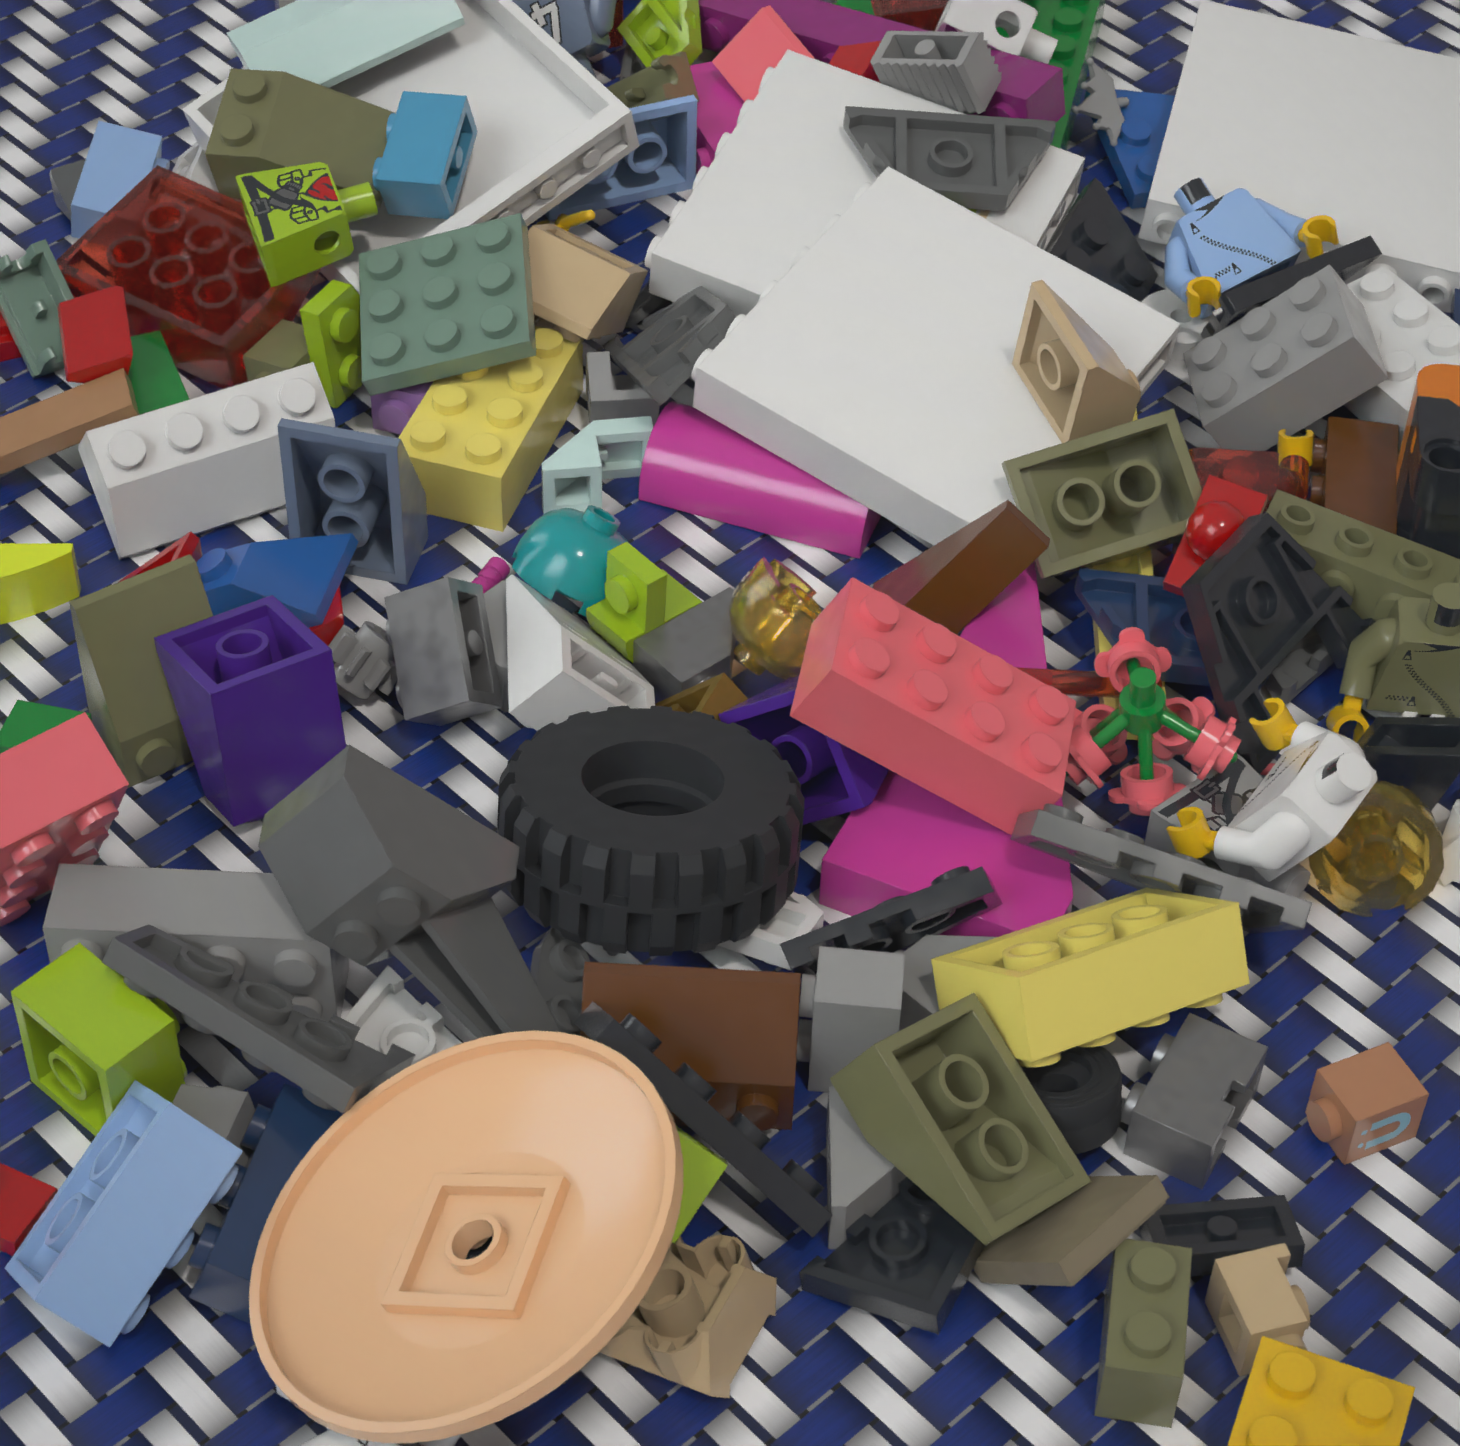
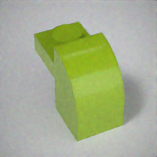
[586,542,702,664]

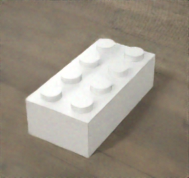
[1344,266,1460,453]

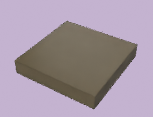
[973,1175,1169,1286]

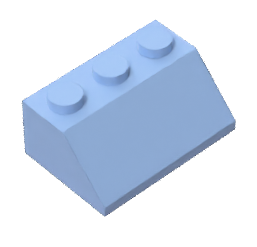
[545,95,697,221]
[4,1080,243,1348]

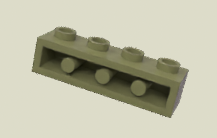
[1266,489,1460,621]

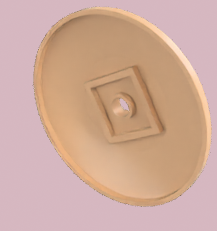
[249,1031,683,1443]

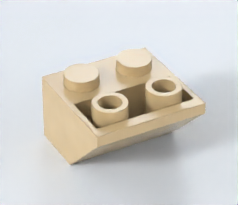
[528,223,648,343]

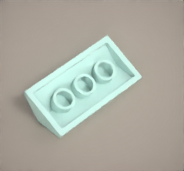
[226,0,465,88]

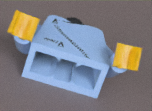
[1164,178,1339,320]

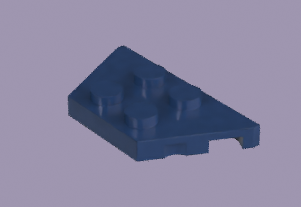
[1074,568,1273,691]

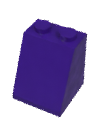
[154,595,346,827]
[718,673,889,825]

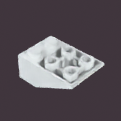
[506,574,655,731]

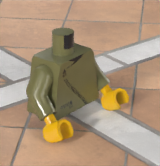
[1326,582,1460,742]

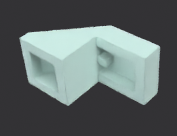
[541,416,653,514]

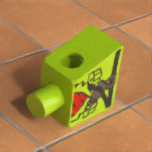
[235,162,378,287]

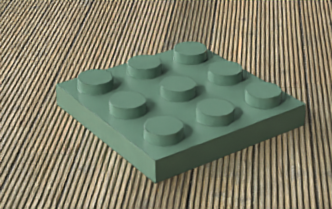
[359,213,537,396]

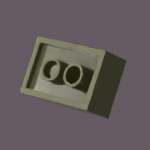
[205,68,395,208]
[1001,408,1202,580]
[69,554,213,788]
[830,993,1092,1245]

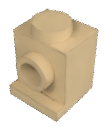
[1205,1243,1310,1376]

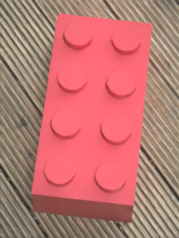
[790,577,1076,835]
[0,712,129,927]

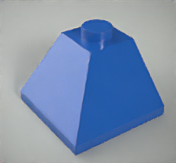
[196,533,359,628]

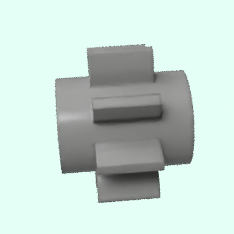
[329,621,398,700]

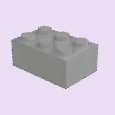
[1183,264,1388,466]

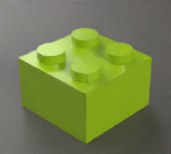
[10,942,187,1137]

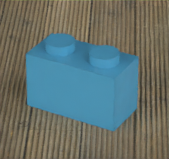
[372,91,478,219]

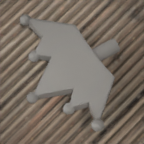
[1072,57,1129,146]

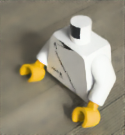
[1166,698,1377,882]

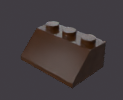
[580,961,801,1131]

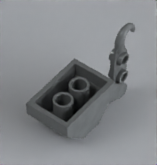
[258,745,618,1039]

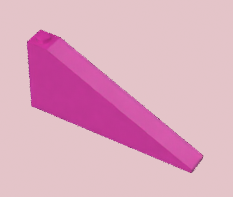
[819,561,1073,937]

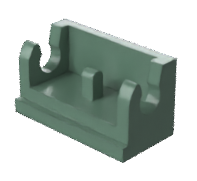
[0,239,74,380]

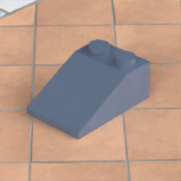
[277,418,428,585]

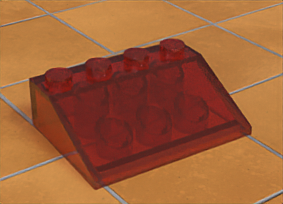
[56,165,321,389]

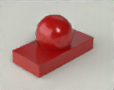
[1163,474,1268,597]

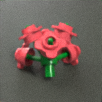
[1066,627,1241,816]

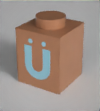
[1305,1042,1429,1165]

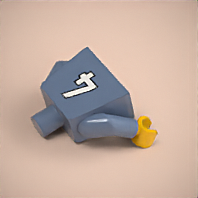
[512,0,616,79]

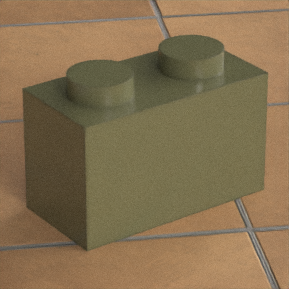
[1094,1238,1192,1428]

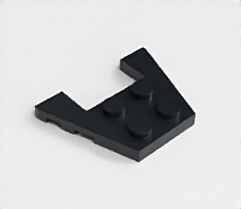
[1181,513,1376,775]

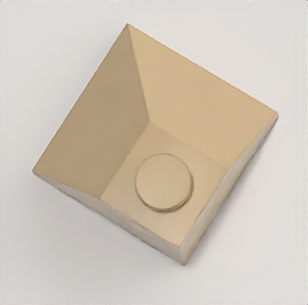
[1012,280,1141,443]

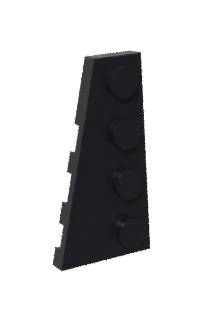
[574,1001,833,1237]

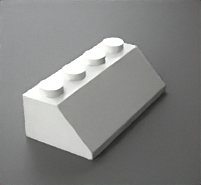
[78,362,335,560]

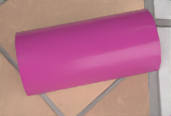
[639,401,882,559]

